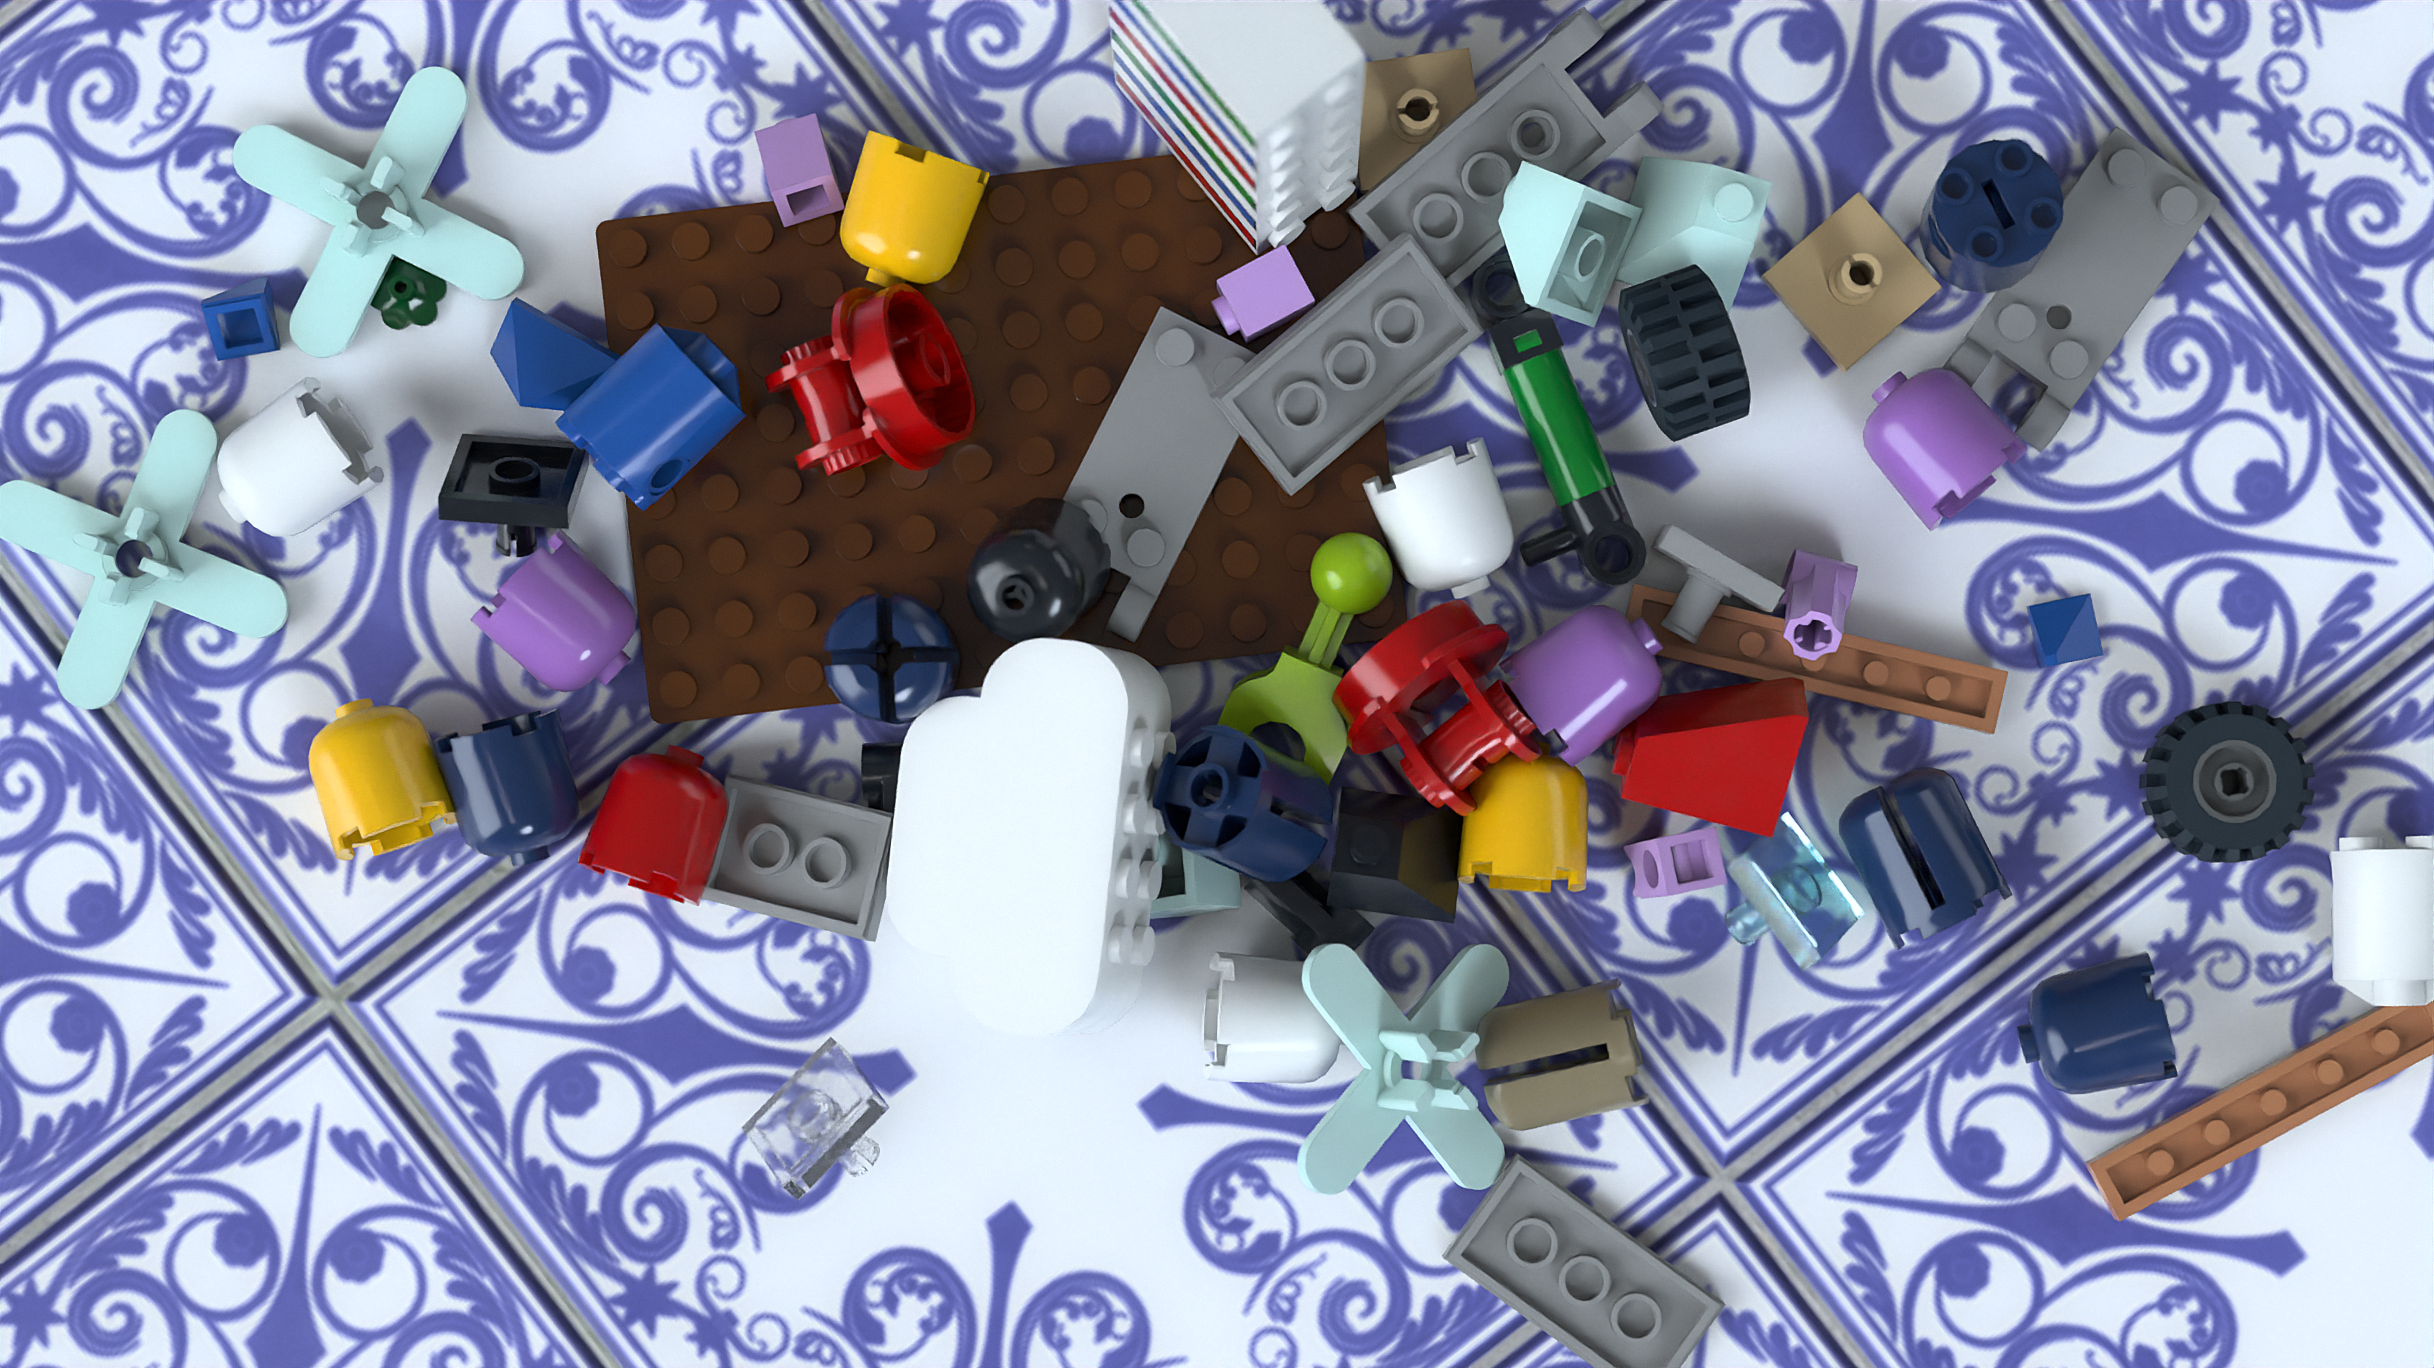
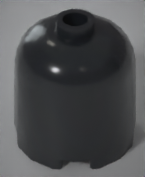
[967,497,1111,643]

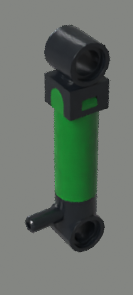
[1469,254,1647,589]

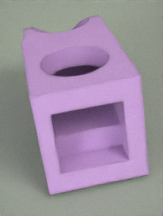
[1623,826,1727,899]

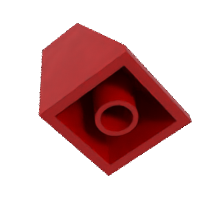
[1611,677,1809,838]

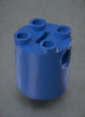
[555,322,747,511]

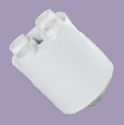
[2329,836,2434,1006]

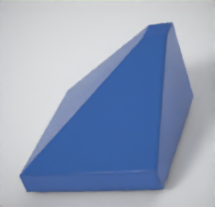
[201,277,281,361]
[2026,593,2104,668]

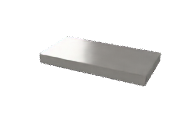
[1209,231,1485,496]
[1442,1153,1726,1368]

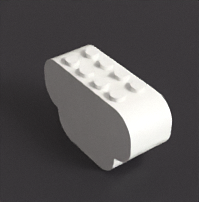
[886,638,1176,1036]

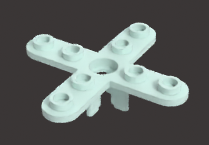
[233,67,525,358]
[0,409,289,709]
[1298,943,1509,1195]

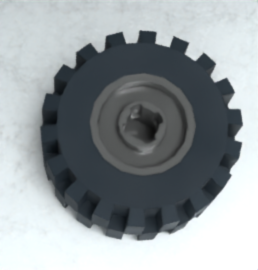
[1618,264,1751,442]
[2139,701,2315,863]

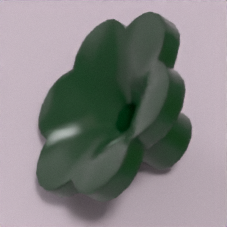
[370,257,448,330]

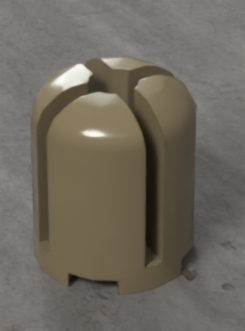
[1475,978,1649,1131]

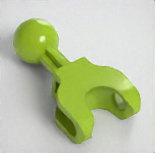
[1217,532,1393,787]

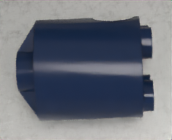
[1919,139,2064,293]

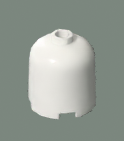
[217,377,384,536]
[1362,437,1515,599]
[1201,951,1346,1084]

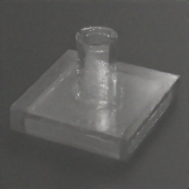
[741,1037,890,1201]

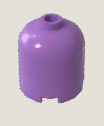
[1863,368,2028,532]
[470,529,636,692]
[1499,605,1663,767]

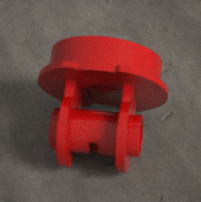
[764,283,975,476]
[1332,600,1542,817]

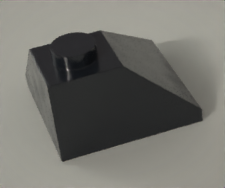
[1326,787,1464,924]

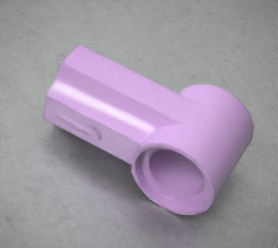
[1779,548,1858,660]

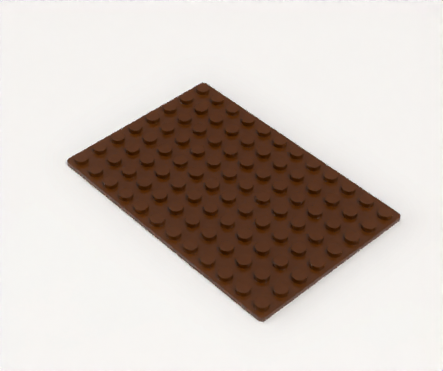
[596,154,1408,724]

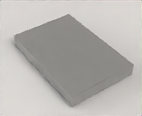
[702,773,894,942]

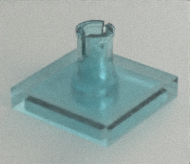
[1725,812,1864,972]

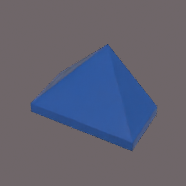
[490,297,621,411]

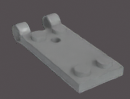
[1346,7,1664,289]
[1942,126,2220,452]
[1063,306,1258,643]

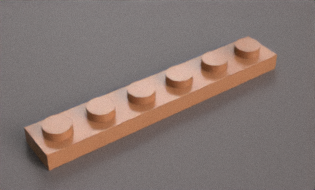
[1625,584,2008,735]
[2085,1000,2434,1221]

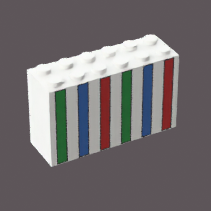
[1107,0,1366,256]

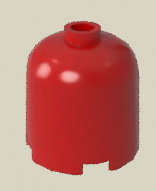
[577,745,730,906]

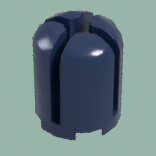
[823,592,961,725]
[1152,725,1333,882]
[1839,767,2013,950]

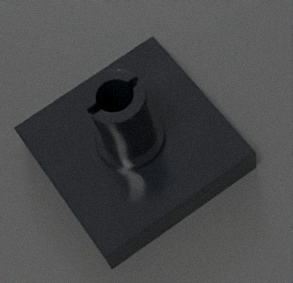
[438,434,589,557]

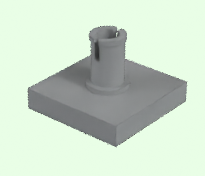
[1651,524,1785,645]

